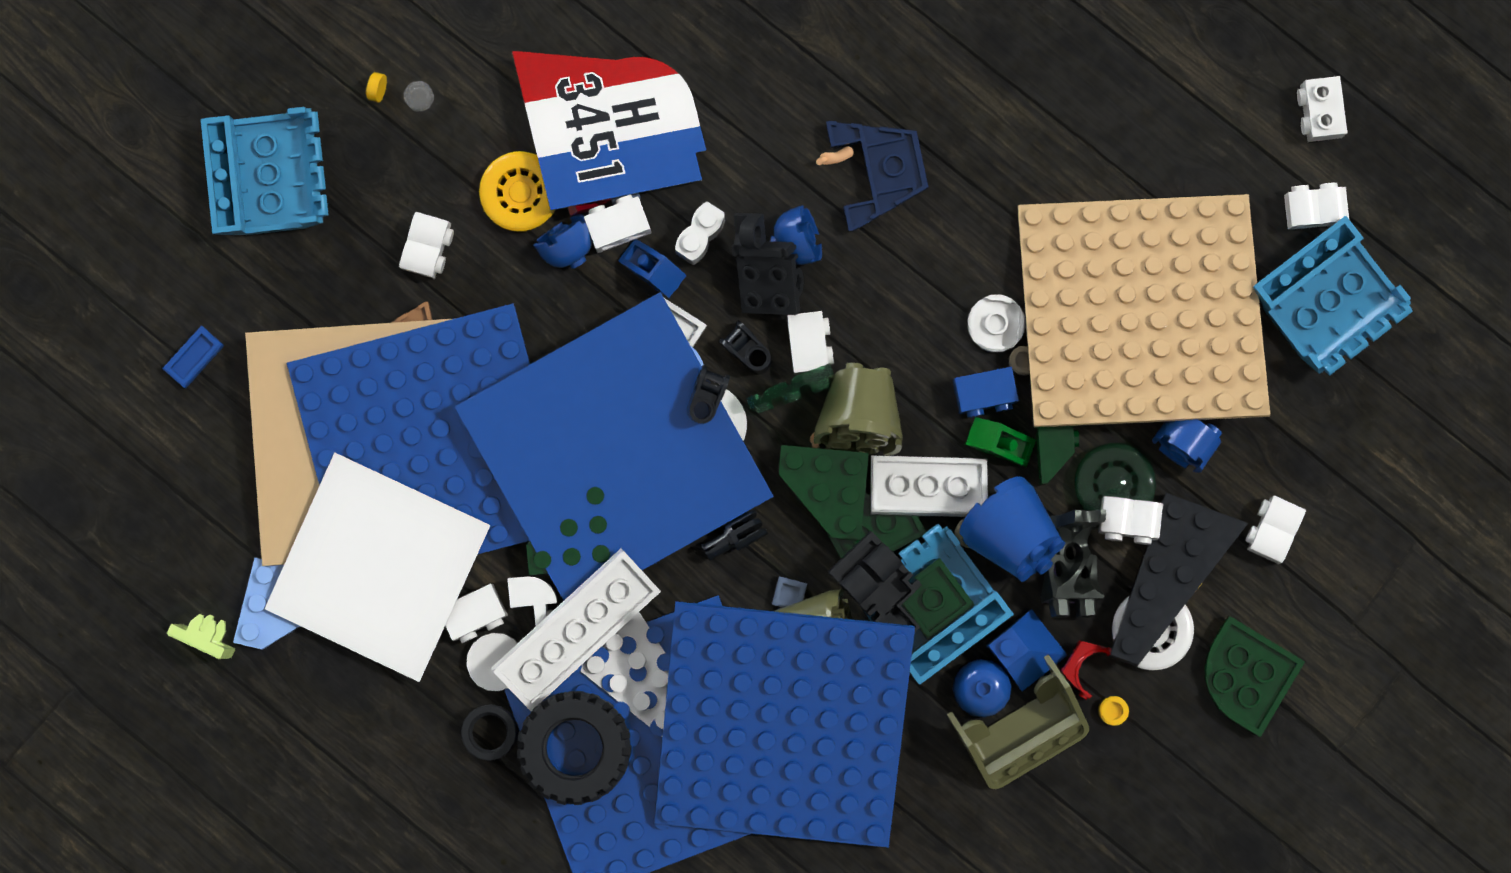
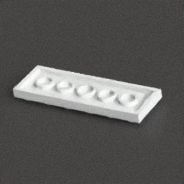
[491,548,661,711]

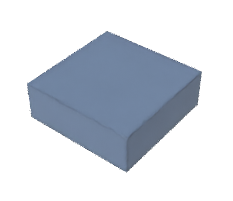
[772,576,807,607]

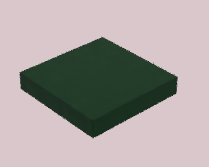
[902,558,975,640]

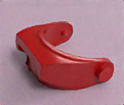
[1060,641,1111,700]

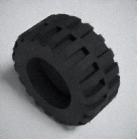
[517,691,631,806]

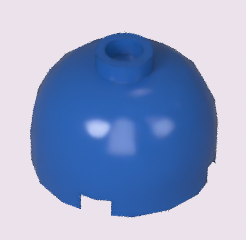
[771,205,822,265]
[533,214,593,269]
[952,659,1012,718]

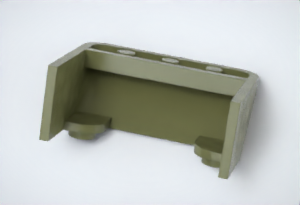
[947,654,1089,789]

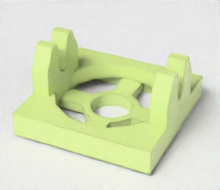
[167,614,235,659]

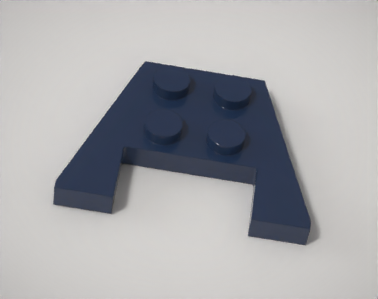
[826,121,928,233]

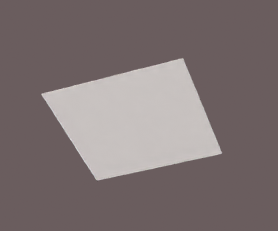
[265,452,490,682]

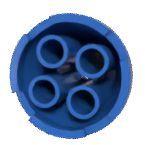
[959,477,1065,582]

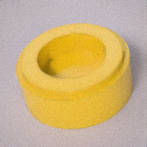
[366,72,387,103]
[1098,696,1129,726]

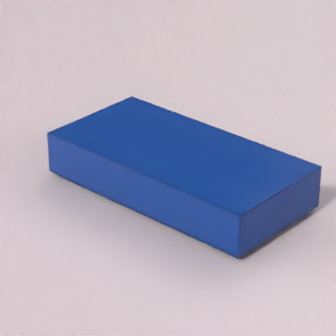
[162,325,225,388]

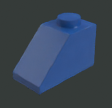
[618,239,686,298]

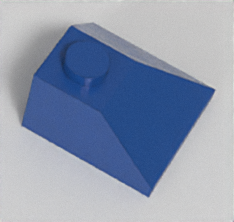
[986,609,1068,691]

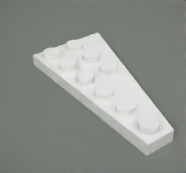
[581,612,669,737]

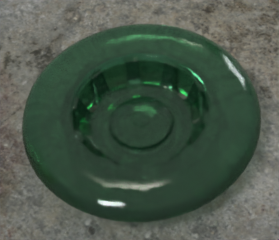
[1074,443,1156,511]

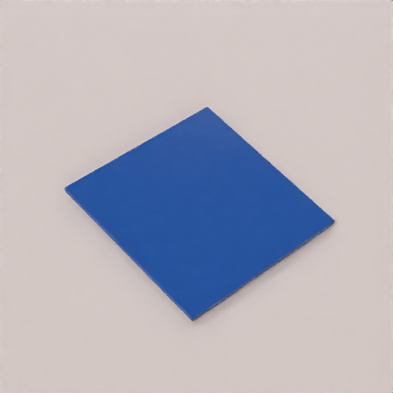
[454,292,774,600]
[287,303,530,555]
[504,595,751,873]
[655,601,915,848]

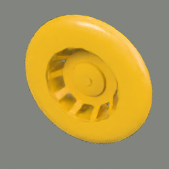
[479,151,555,231]

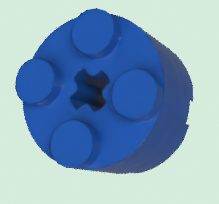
[1152,419,1222,473]

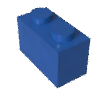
[953,367,1019,418]

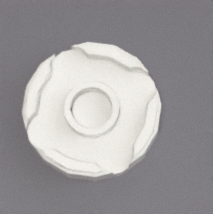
[967,295,1025,353]
[466,633,518,691]

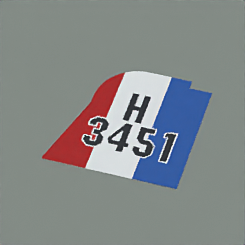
[512,51,706,210]

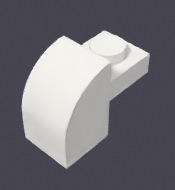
[507,577,559,626]

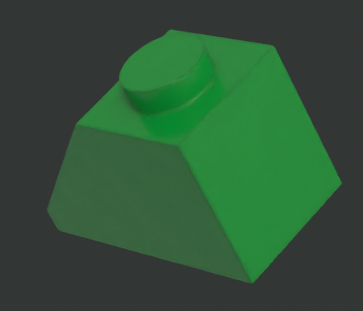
[966,417,1036,467]

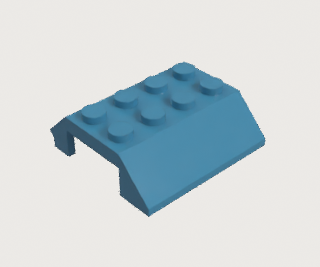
[200,107,329,235]
[1253,216,1413,376]
[861,524,1014,685]

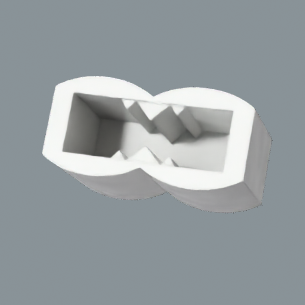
[1284,183,1349,229]
[675,202,725,265]
[399,212,454,279]
[1098,496,1163,545]
[1245,496,1306,564]

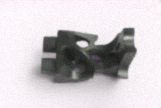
[1041,509,1106,618]

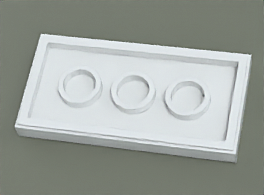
[870,455,988,517]

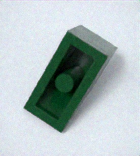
[1035,426,1079,485]

